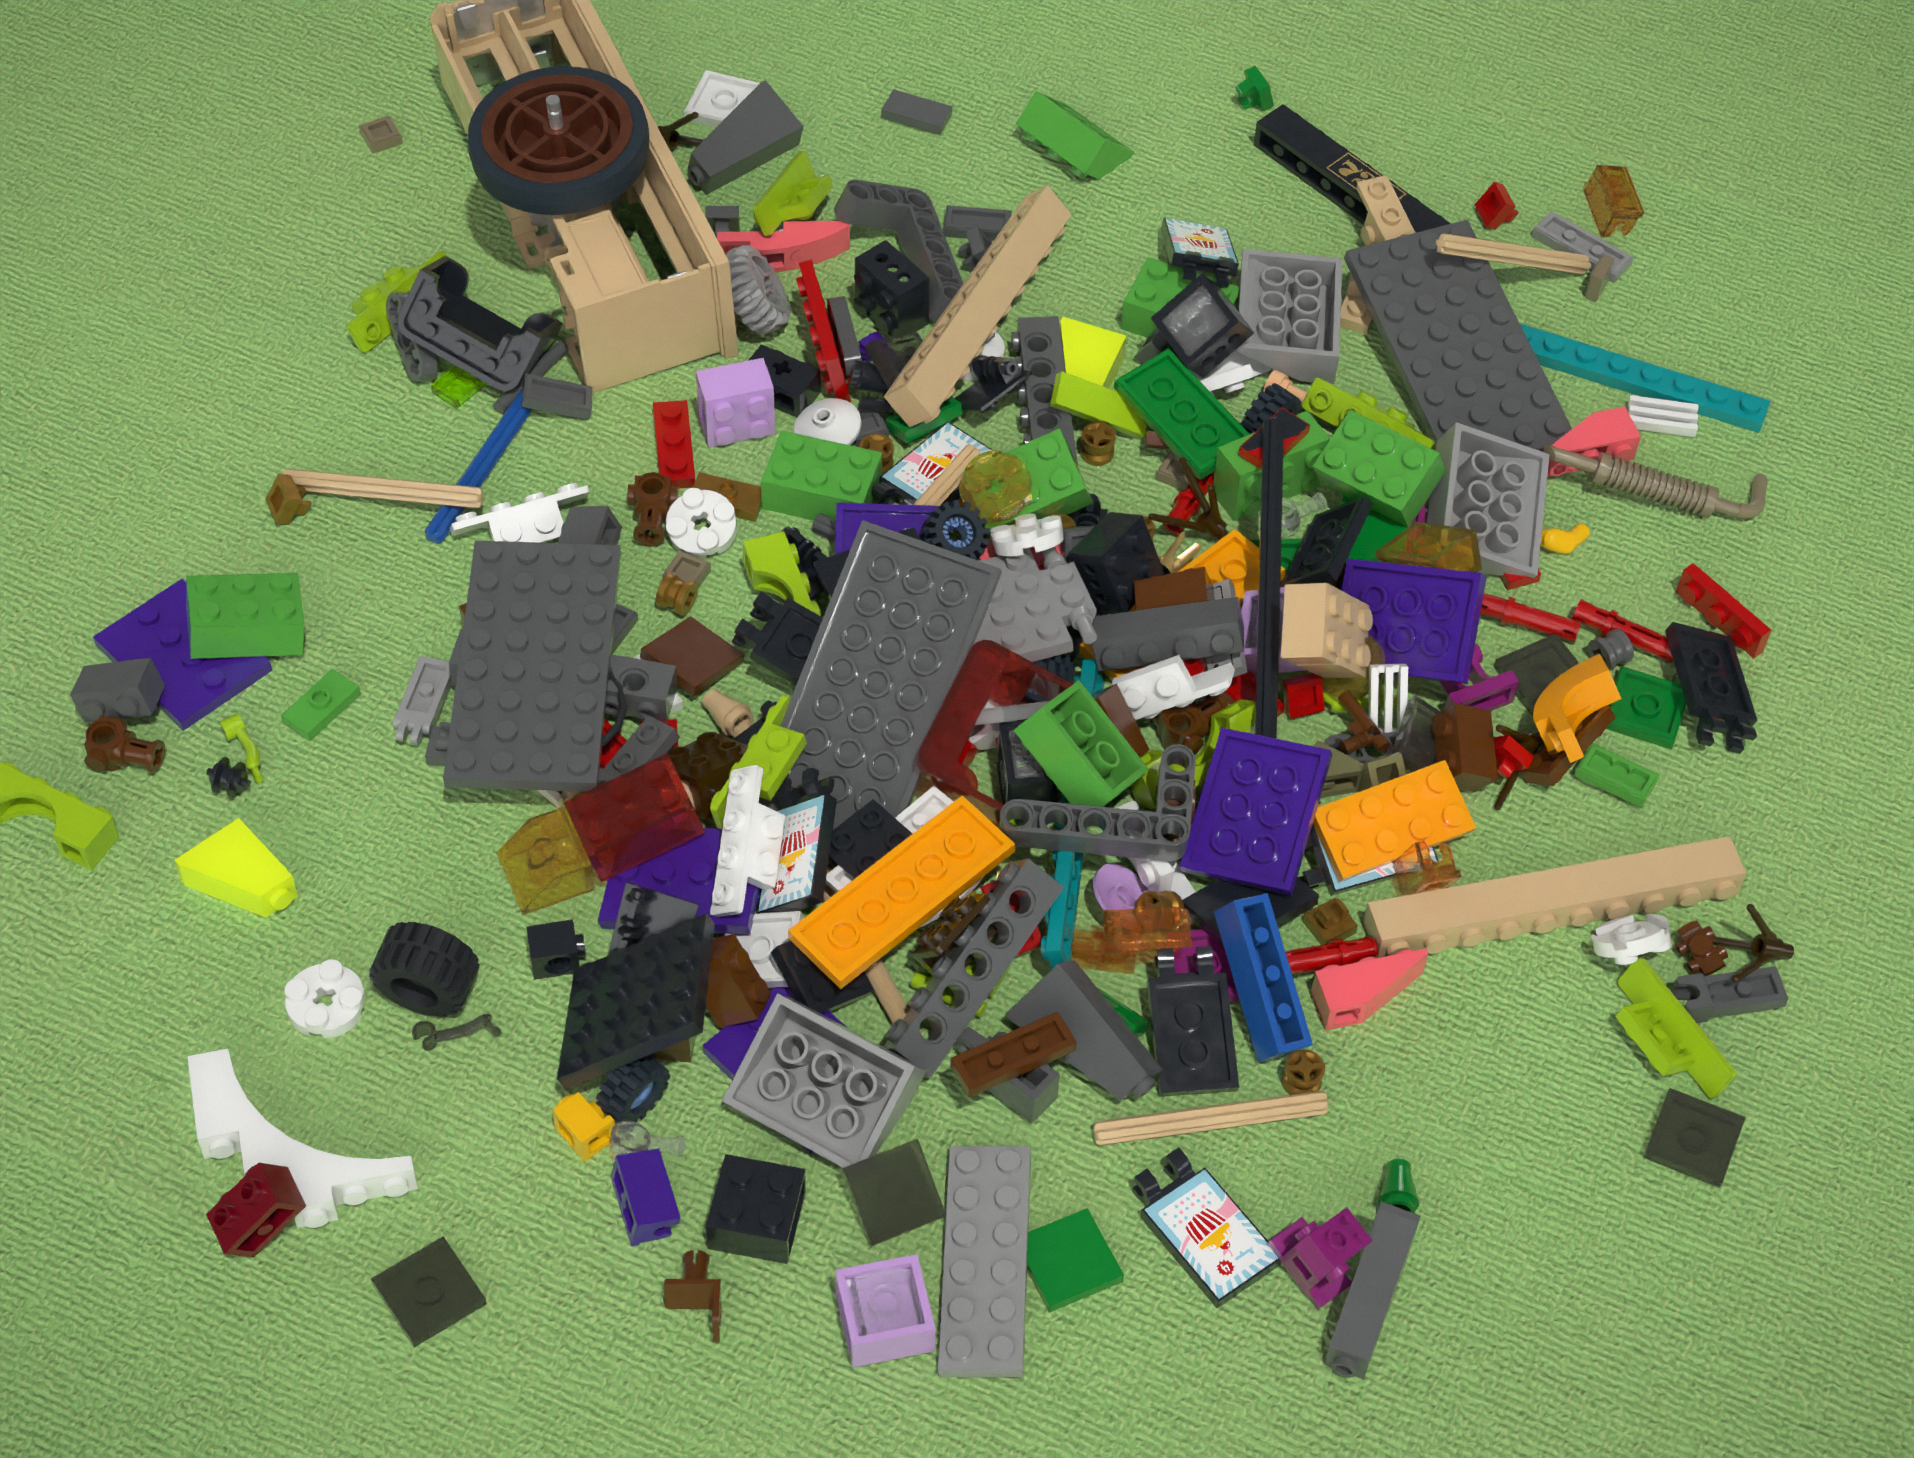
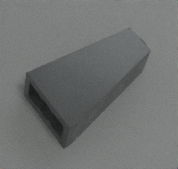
[687,80,804,195]
[1006,960,1163,1100]
[1324,1201,1421,1380]

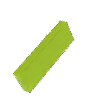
[1050,371,1147,439]

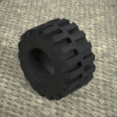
[369,922,480,1017]

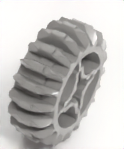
[726,245,791,335]

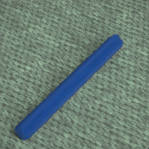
[425,389,532,544]

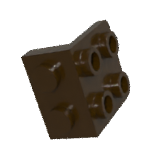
[657,732,748,820]
[911,893,998,976]

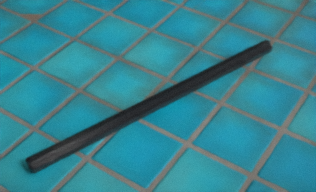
[1254,417,1284,739]

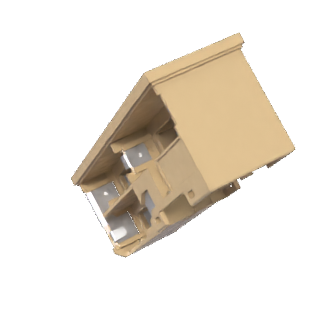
[429,0,739,393]

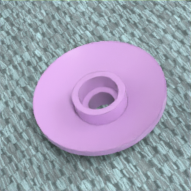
[1093,864,1149,931]

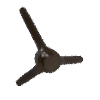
[658,112,704,151]
[1148,457,1229,541]
[1494,724,1544,810]
[1712,904,1794,983]

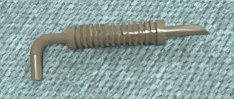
[1544,444,1767,519]

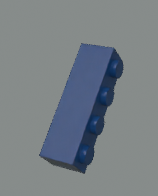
[1214,893,1313,1063]

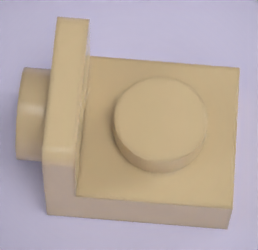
[1340,277,1374,335]

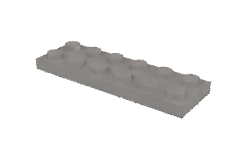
[938,1146,1031,1377]

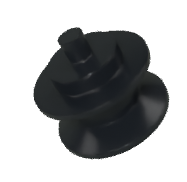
[206,757,251,798]

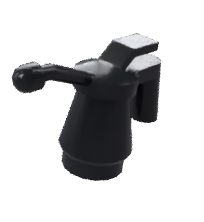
[847,348,913,414]

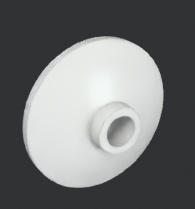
[794,398,862,445]

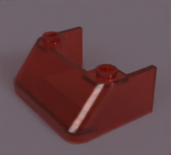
[916,640,1073,827]

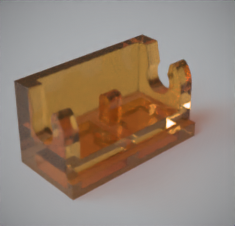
[1584,165,1644,237]
[1392,841,1462,896]
[1103,907,1193,954]
[1071,926,1139,975]

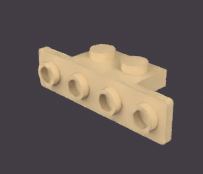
[1356,175,1415,245]

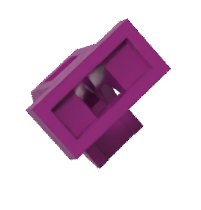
[1439,630,1519,711]
[1267,1207,1373,1311]

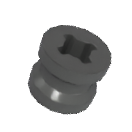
[1588,629,1634,671]

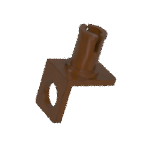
[664,1250,722,1342]

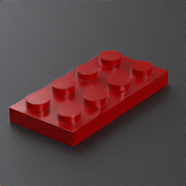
[796,259,851,402]

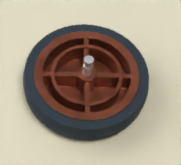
[468,66,650,215]

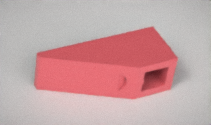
[1543,406,1641,477]
[1311,948,1428,1031]

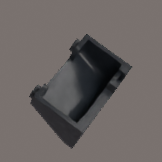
[397,255,563,391]

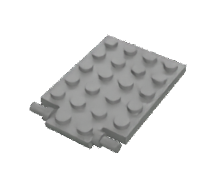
[960,547,1097,681]

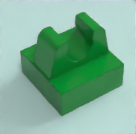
[1235,65,1274,111]

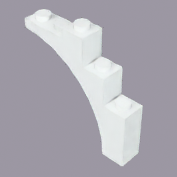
[187,1049,418,1228]

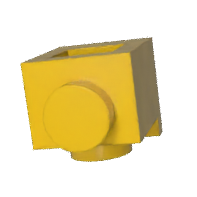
[553,1092,617,1162]

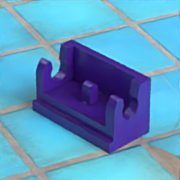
[610,1148,681,1246]

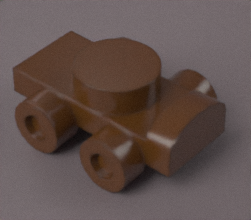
[1675,920,1728,976]

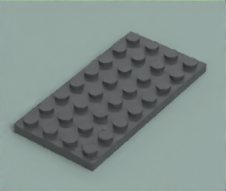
[1344,219,1572,452]
[759,520,1002,826]
[443,541,621,792]

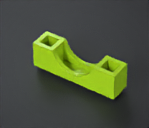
[743,531,821,616]
[1130,699,1255,809]
[0,761,119,871]

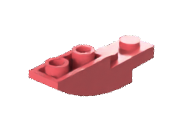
[717,221,850,272]

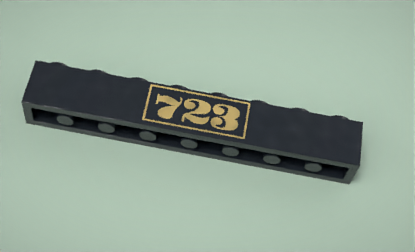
[1254,104,1451,233]

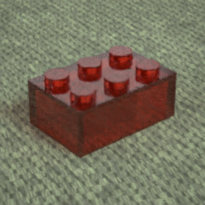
[564,753,706,882]

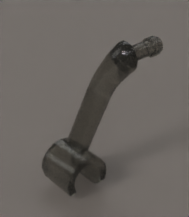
[412,1014,502,1051]

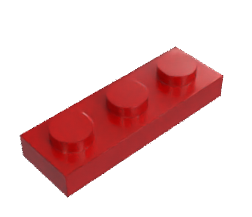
[653,400,695,489]
[1676,563,1771,659]

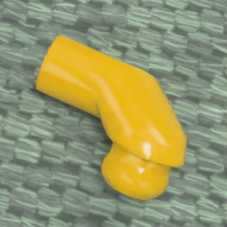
[1540,523,1590,554]

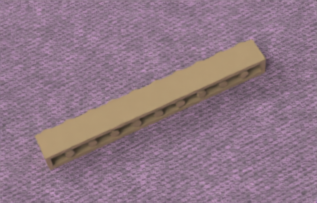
[884,185,1072,427]
[1363,836,1746,959]

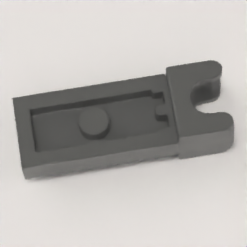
[585,715,680,816]
[1671,966,1788,1023]

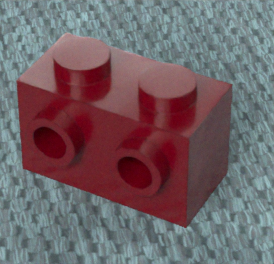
[206,1162,306,1257]

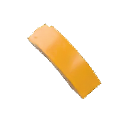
[1533,654,1622,763]

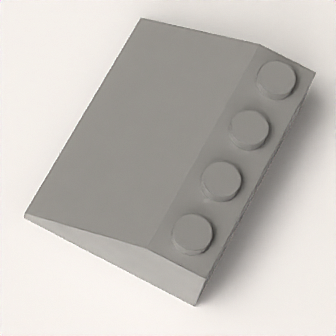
[1236,249,1343,384]
[1423,422,1550,578]
[722,993,927,1177]

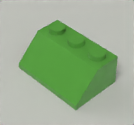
[1016,91,1134,179]

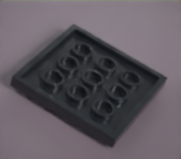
[557,913,715,1089]

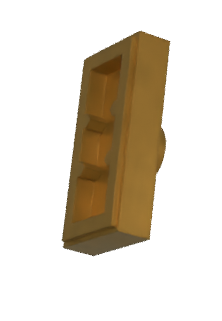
[693,472,762,521]

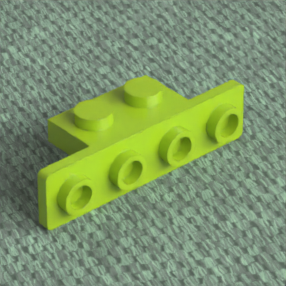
[753,151,833,236]
[346,251,447,353]
[1302,378,1435,449]
[710,695,807,830]
[1615,957,1737,1099]

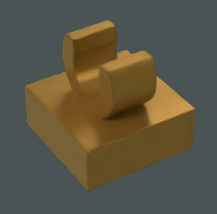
[265,474,312,525]
[1303,897,1358,945]

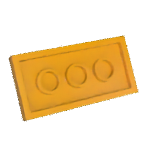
[1313,760,1476,883]

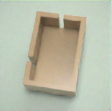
[1281,583,1373,678]

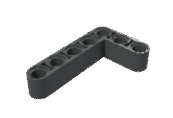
[834,180,963,323]
[999,744,1195,861]

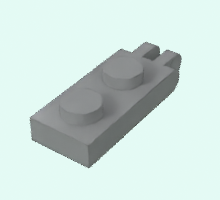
[393,656,452,745]

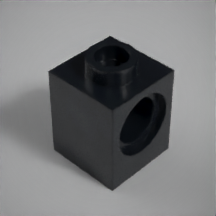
[526,919,586,980]

